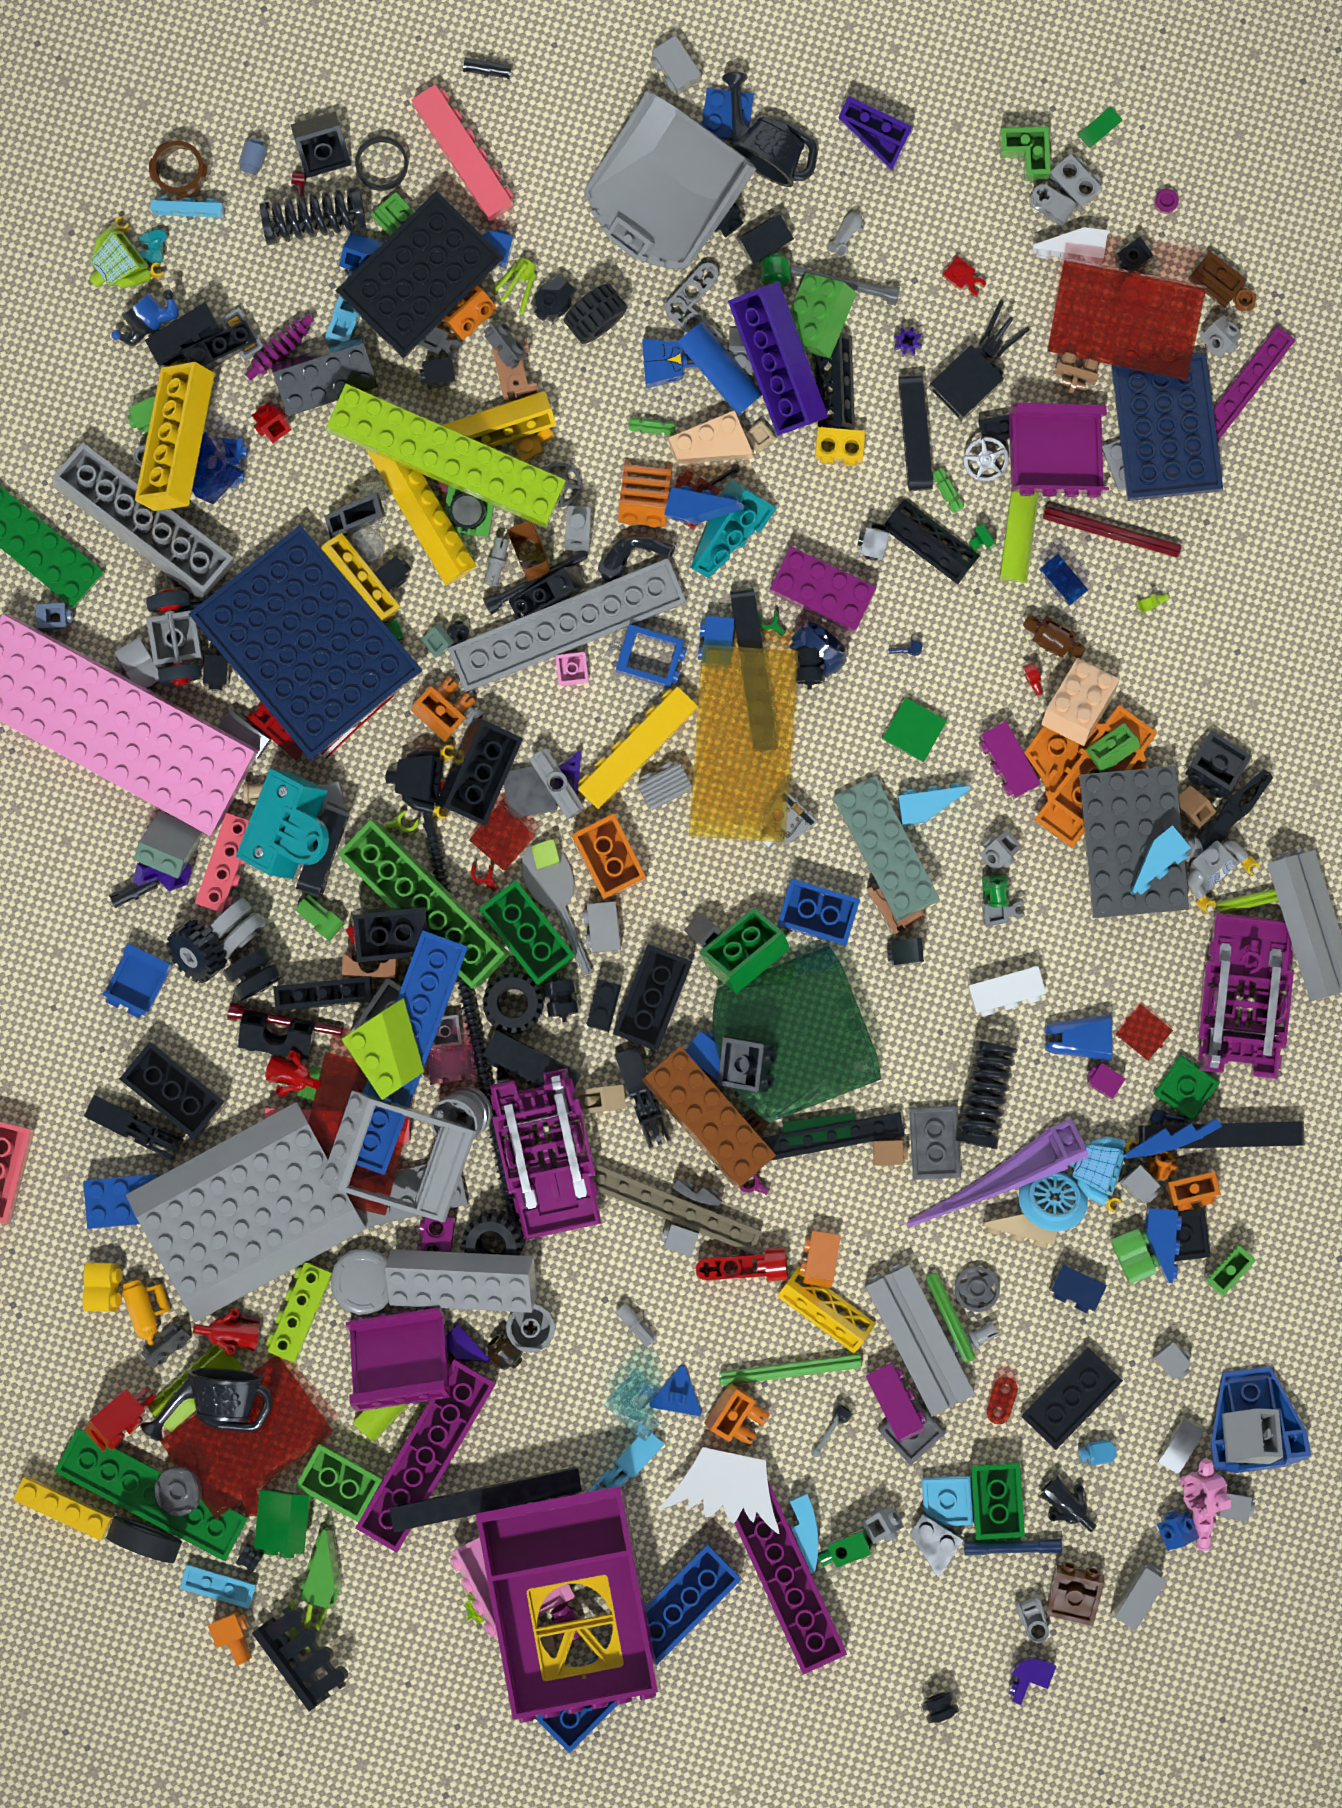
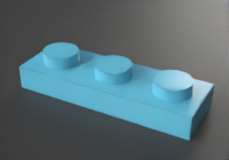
[150,197,224,218]
[180,1564,257,1609]

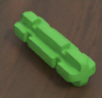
[629,417,675,436]
[932,468,964,513]

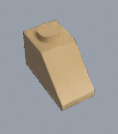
[573,1085,626,1115]

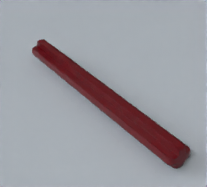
[1043,506,1182,557]

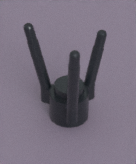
[979,300,1030,359]

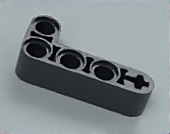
[296,801,351,899]

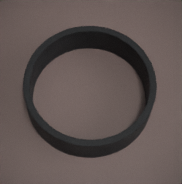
[355,136,408,191]

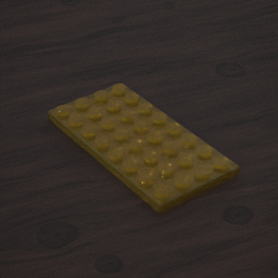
[689,645,798,843]

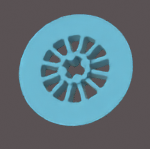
[1019,1171,1088,1231]

